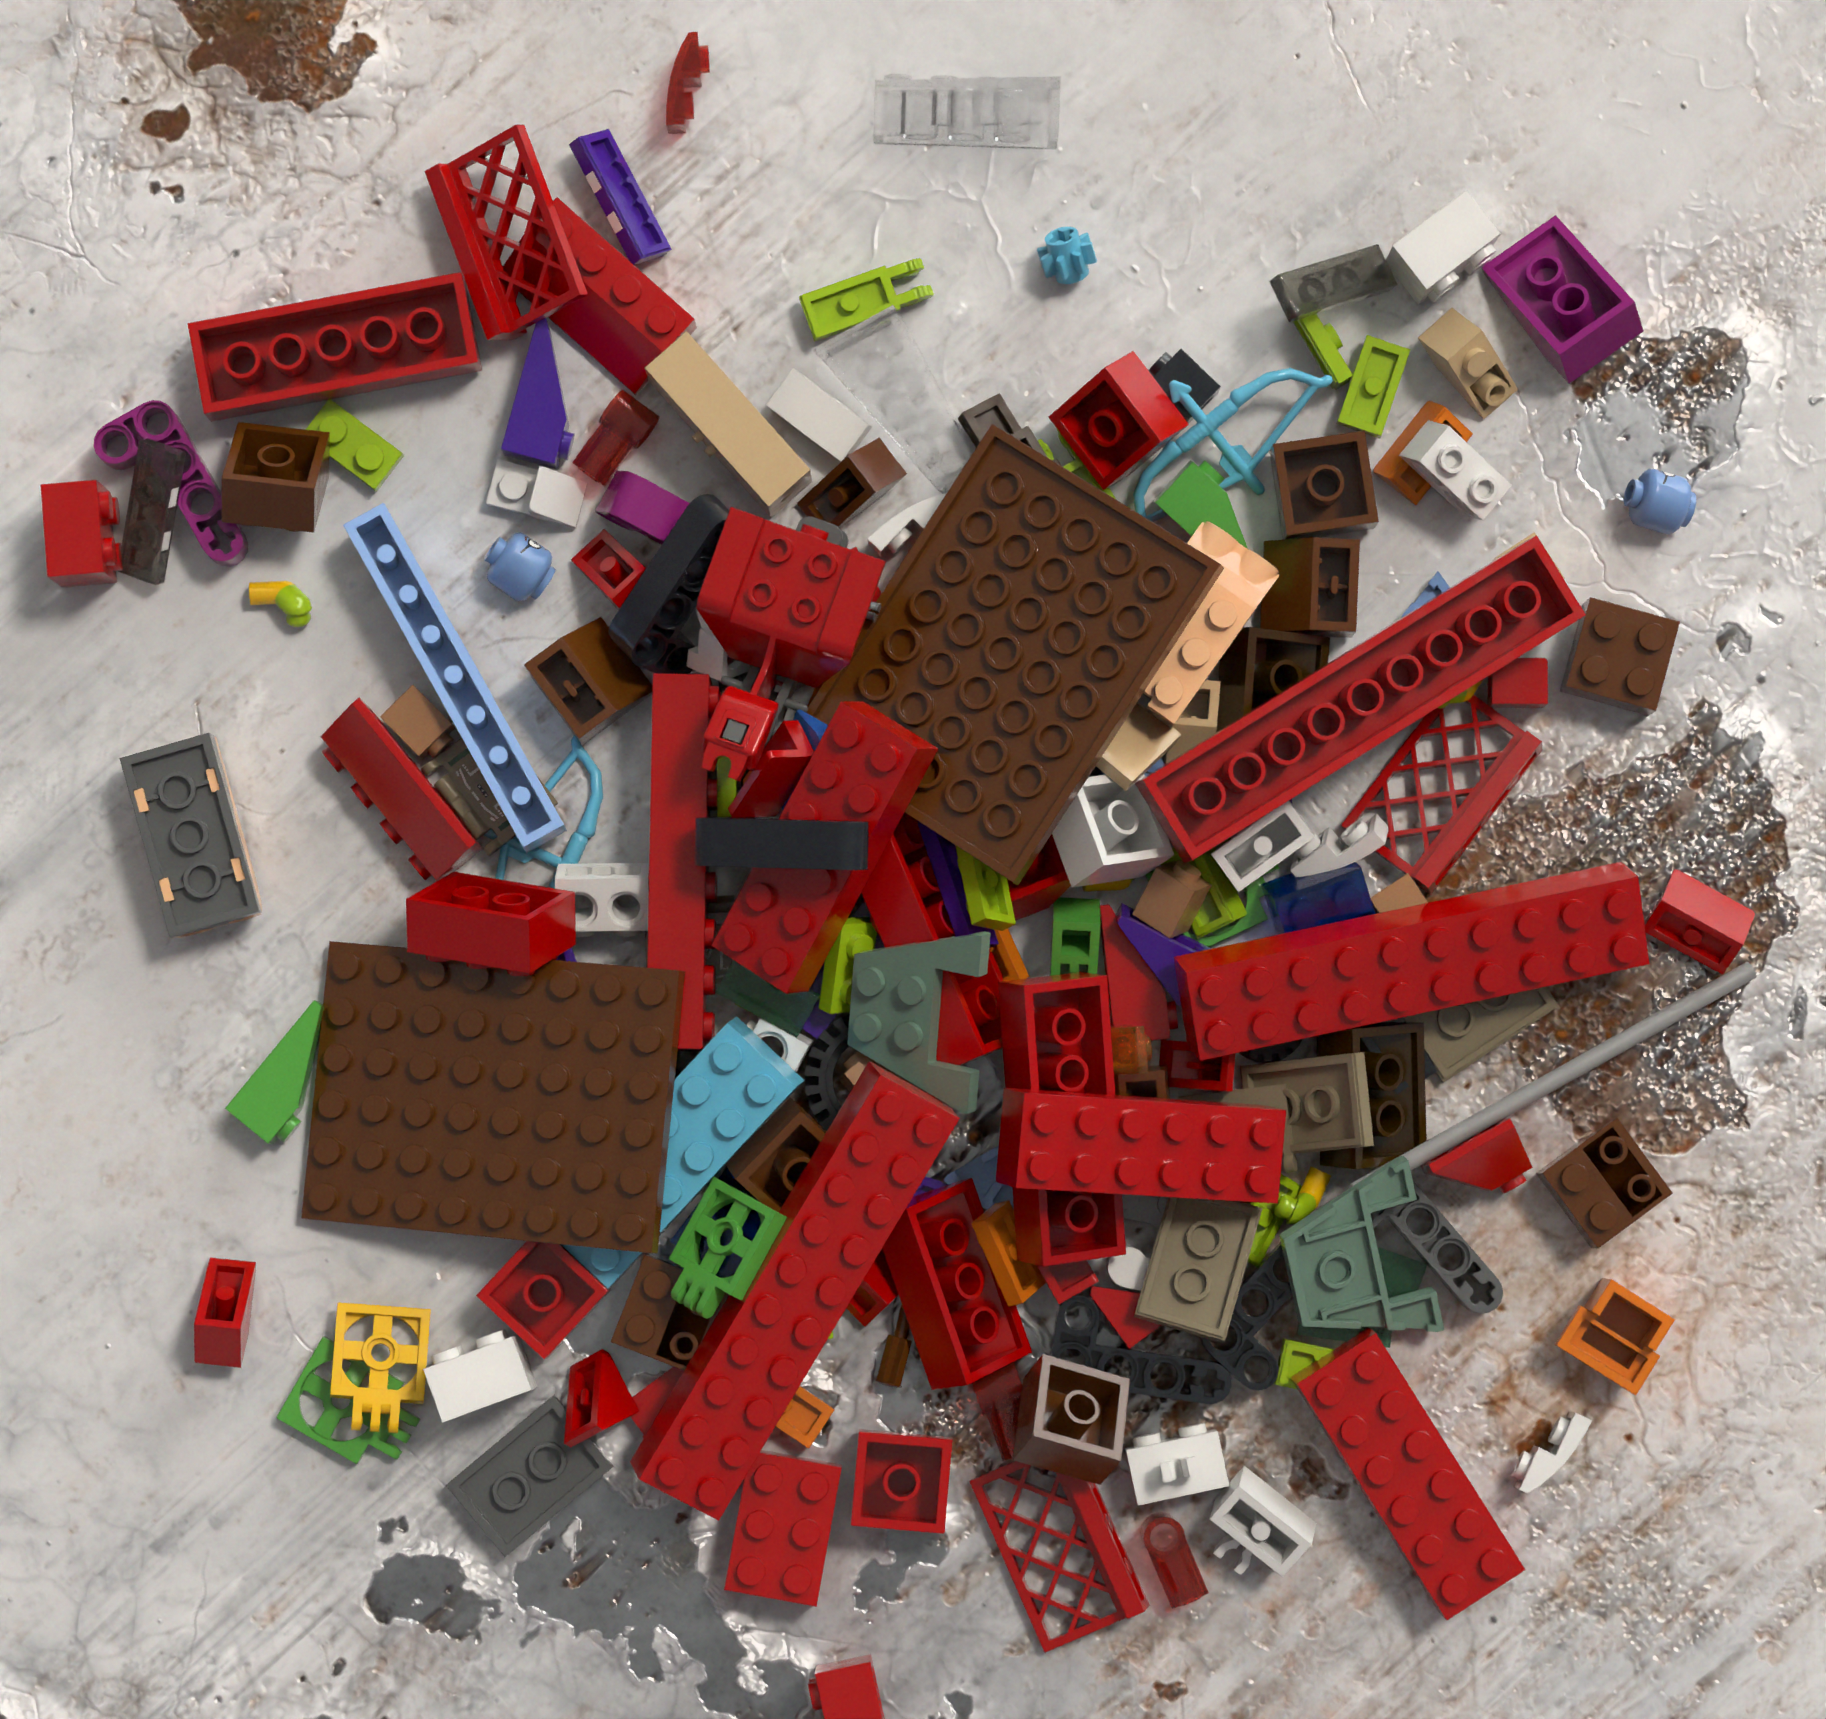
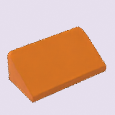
[1373,401,1473,505]

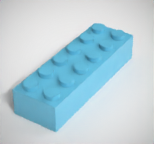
[561,1017,805,1289]

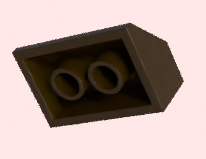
[1216,627,1330,733]
[1317,1022,1427,1169]

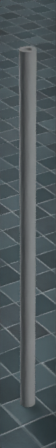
[1350,962,1757,1187]

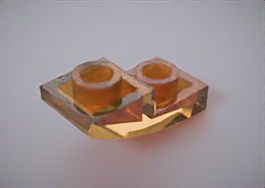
[1111,1025,1152,1074]

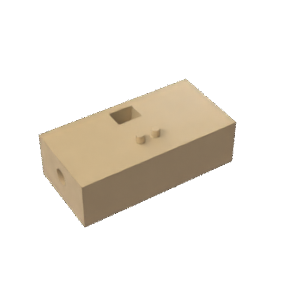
[645,331,812,518]

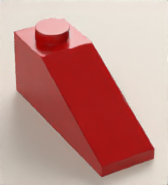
[1100,904,1178,1045]

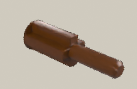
[875,1304,912,1388]

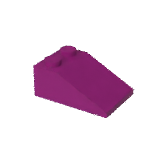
[1481,215,1644,384]

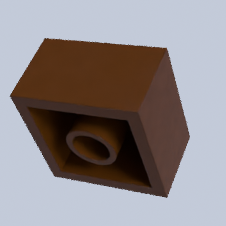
[222,422,330,533]
[1269,431,1379,539]
[1560,597,1680,716]
[726,1097,827,1212]
[1013,1354,1130,1485]

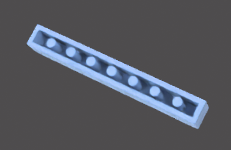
[343,503,567,853]

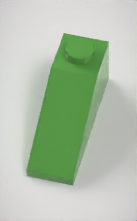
[1153,460,1248,549]
[1049,897,1100,976]
[225,1000,324,1144]

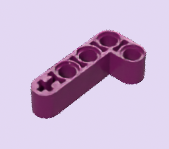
[93,400,248,567]
[595,470,690,545]

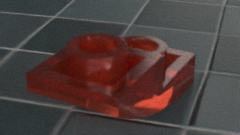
[666,32,710,134]

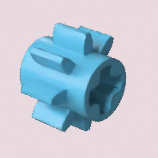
[1037,227,1097,284]

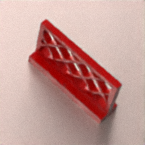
[424,124,588,340]
[1341,695,1543,895]
[969,1461,1150,1653]

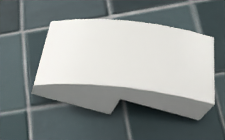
[766,368,872,461]
[868,493,947,556]
[1290,814,1389,877]
[1512,1411,1592,1494]

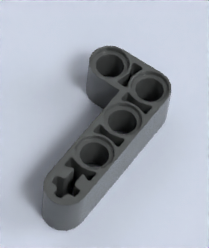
[1371,1167,1503,1314]

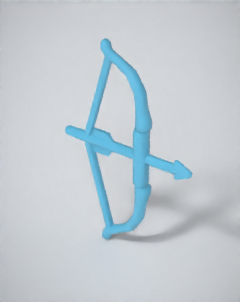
[1133,368,1333,522]
[484,735,603,888]

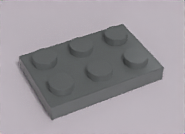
[446,1394,614,1557]

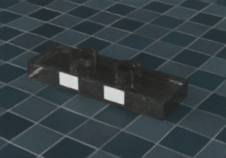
[1269,244,1398,322]
[118,438,186,585]

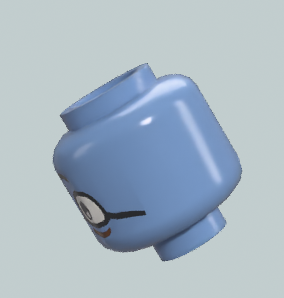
[1624,469,1696,534]
[484,532,556,601]

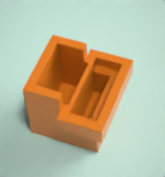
[1554,1278,1675,1395]

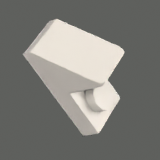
[486,459,588,528]

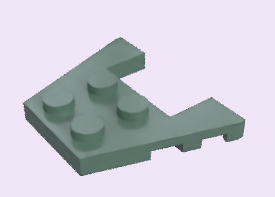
[847,931,991,1114]
[1279,1156,1444,1332]

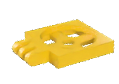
[330,1302,431,1433]

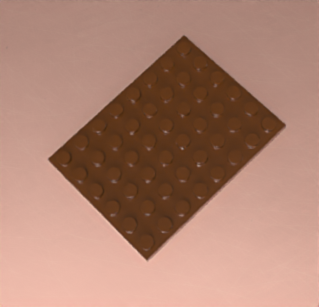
[806,424,1224,885]
[301,941,685,1254]

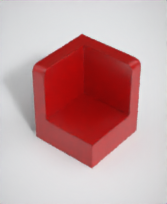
[1487,658,1548,708]
[1036,1260,1099,1304]

